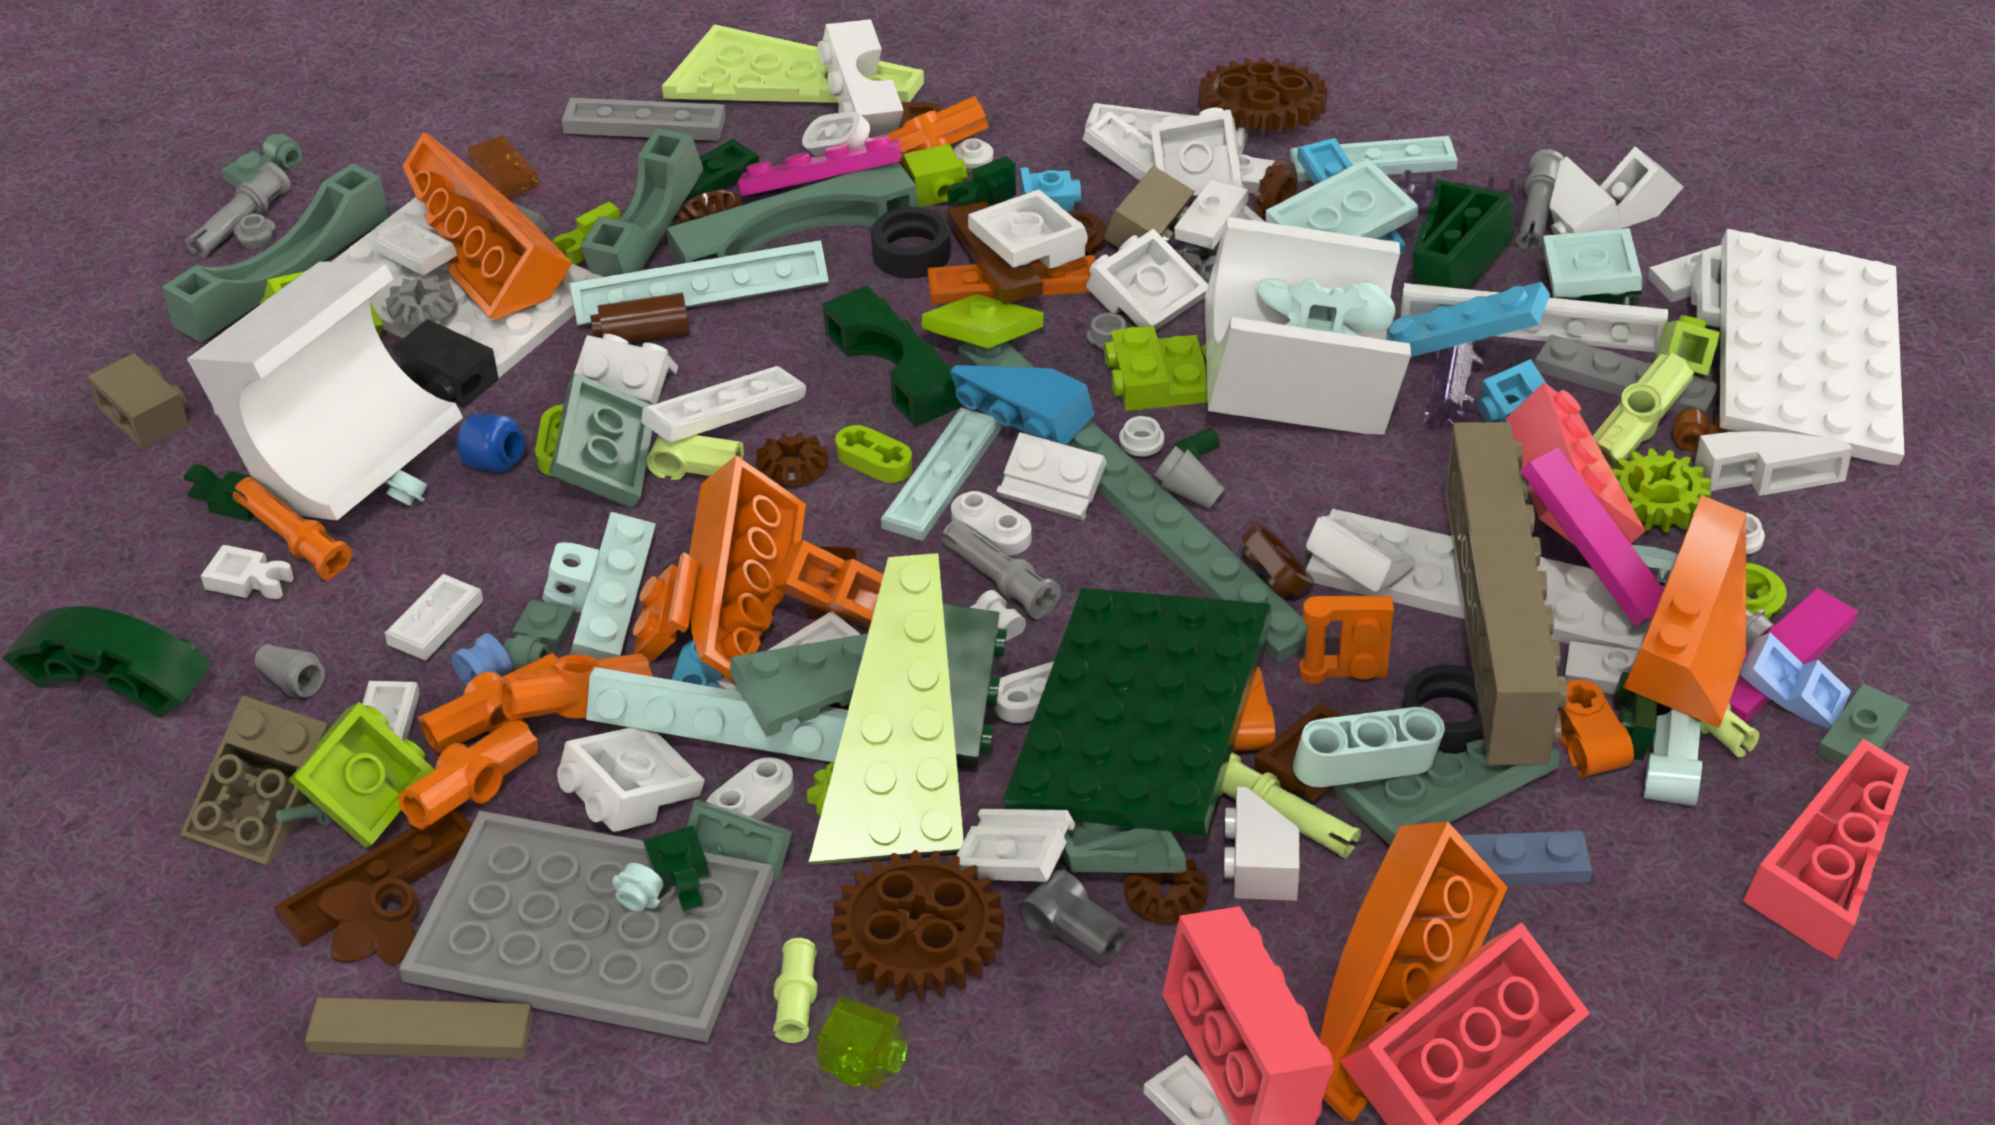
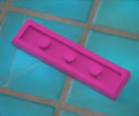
[1520,447,1663,628]
[1729,588,1859,723]

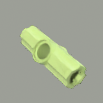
[1593,353,1694,469]

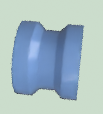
[451,633,513,686]

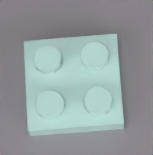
[1543,228,1642,298]

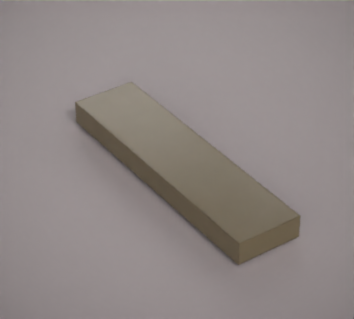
[305,997,533,1059]

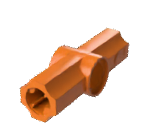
[886,96,989,167]
[418,653,558,754]
[499,653,653,721]
[398,719,538,830]

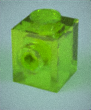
[816,997,907,1090]

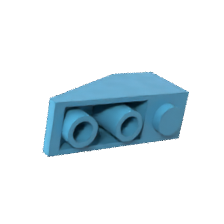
[950,365,1095,445]

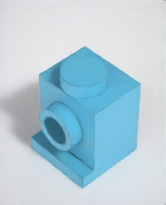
[1020,167,1081,211]
[1477,359,1547,422]

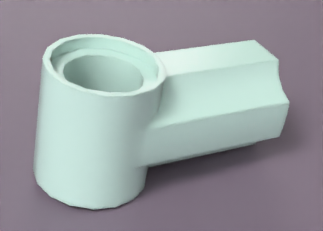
[1643,709,1702,806]

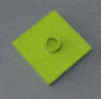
[922,294,1044,349]

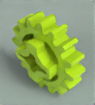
[1611,448,1711,532]

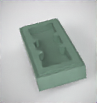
[1817,683,1910,765]
[687,800,792,881]

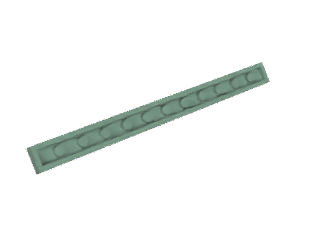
[958,342,1307,662]

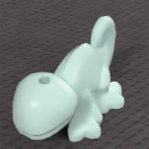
[1257,278,1395,336]

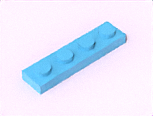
[1386,282,1550,357]

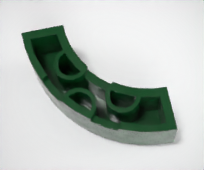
[2,606,212,718]

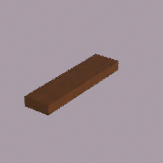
[947,201,1043,304]
[273,808,472,948]

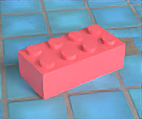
[1162,906,1333,1125]
[1340,922,1590,1125]

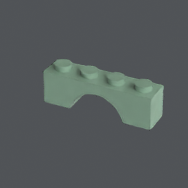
[580,128,704,277]

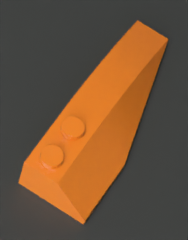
[402,132,572,320]
[690,455,806,683]
[1623,495,1746,728]
[1319,821,1508,1122]

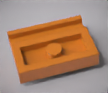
[633,552,700,664]

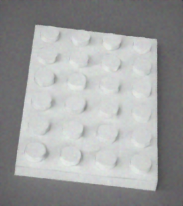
[332,197,603,378]
[1720,229,1904,465]

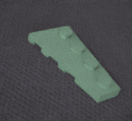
[730,633,868,737]
[1334,739,1560,846]

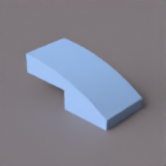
[1739,633,1851,729]

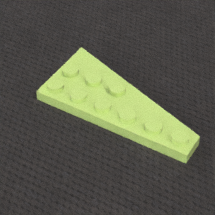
[662,24,924,103]
[809,553,964,865]

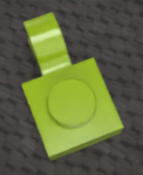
[553,202,620,264]

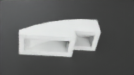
[1694,431,1853,496]

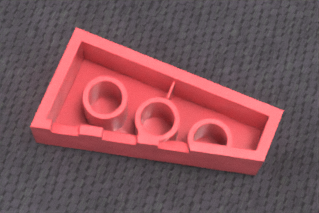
[1743,739,1909,960]

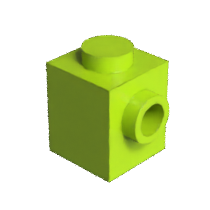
[903,144,968,207]
[1653,315,1720,376]

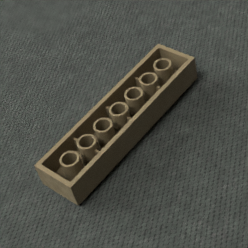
[1445,422,1567,765]

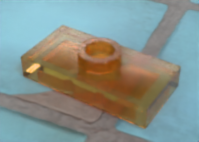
[467,136,540,198]

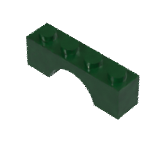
[823,285,960,428]

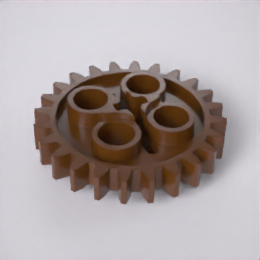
[1198,58,1328,134]
[831,850,1004,1001]

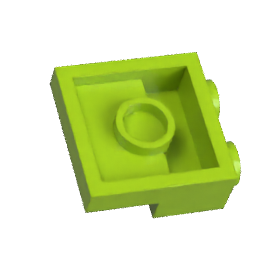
[1104,326,1208,411]
[289,702,435,848]

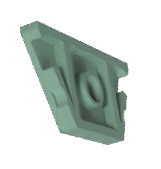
[1061,821,1187,873]

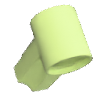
[647,434,744,480]

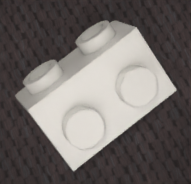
[574,334,678,405]

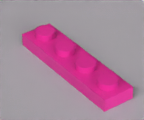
[738,135,903,196]

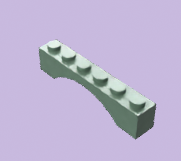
[667,162,917,265]
[162,163,389,343]

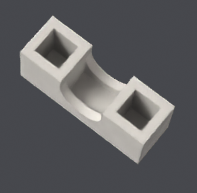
[817,19,904,138]

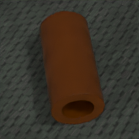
[590,292,690,344]

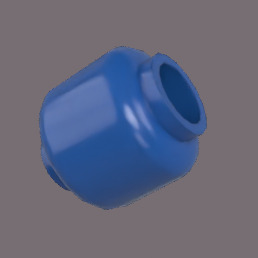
[457,413,525,473]

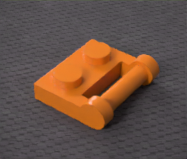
[1299,596,1394,684]

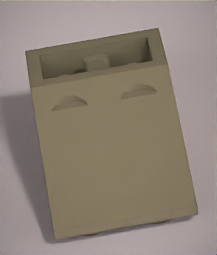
[180,695,331,866]

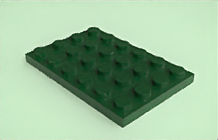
[1003,588,1272,836]

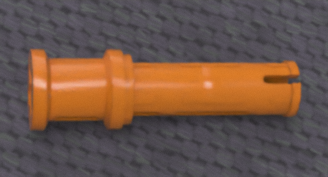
[233,477,352,580]

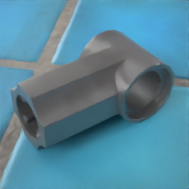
[1018,870,1129,965]

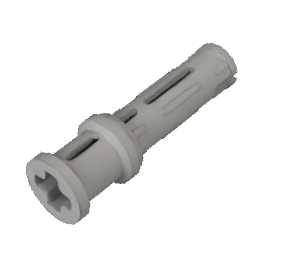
[1516,149,1564,251]
[185,162,291,259]
[941,520,1061,619]

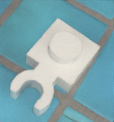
[201,545,294,599]

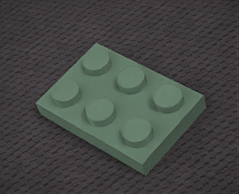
[549,373,652,508]

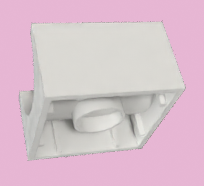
[1205,216,1411,435]
[187,262,463,520]

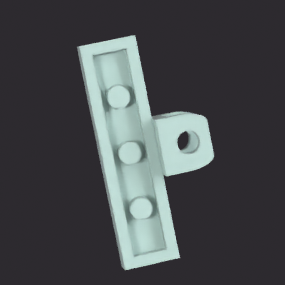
[542,512,656,660]

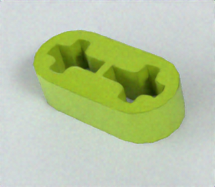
[835,425,913,483]

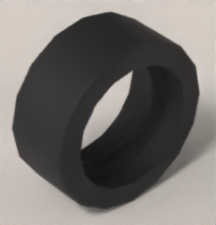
[871,207,951,279]
[1402,664,1483,754]

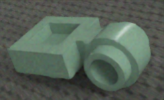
[221,134,302,188]
[503,600,577,672]

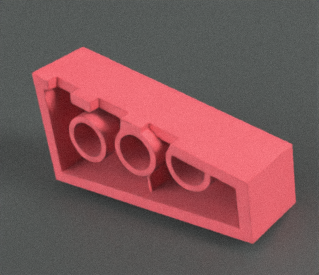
[1505,382,1646,545]

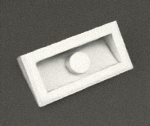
[1306,515,1416,592]

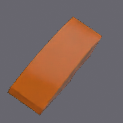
[772,540,884,629]

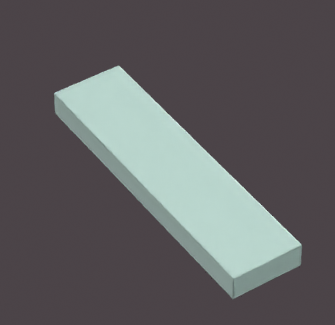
[1290,136,1458,182]
[881,408,1001,541]

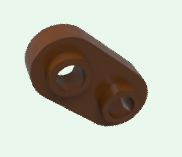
[1242,522,1314,598]

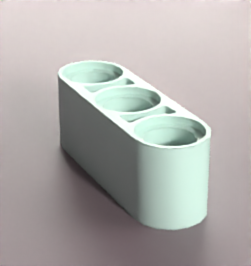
[1293,707,1445,787]

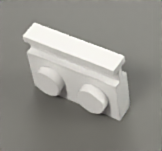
[996,432,1107,521]
[956,809,1075,882]

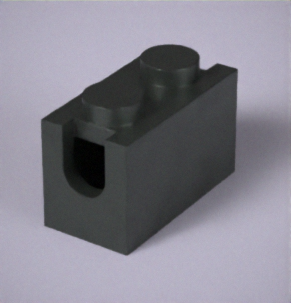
[392,319,499,408]

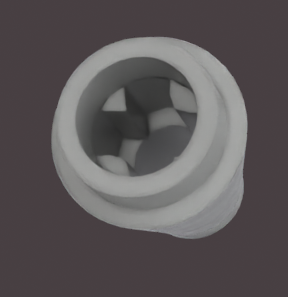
[1154,446,1224,510]
[254,644,325,698]

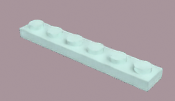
[570,240,829,327]
[586,667,848,762]

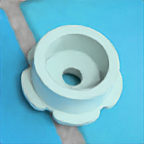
[384,470,428,506]
[612,863,664,911]

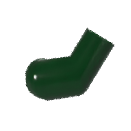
[1172,428,1220,462]

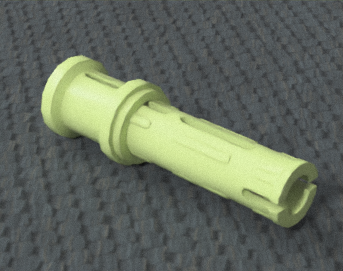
[1219,752,1361,859]

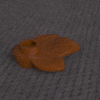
[317,878,418,966]

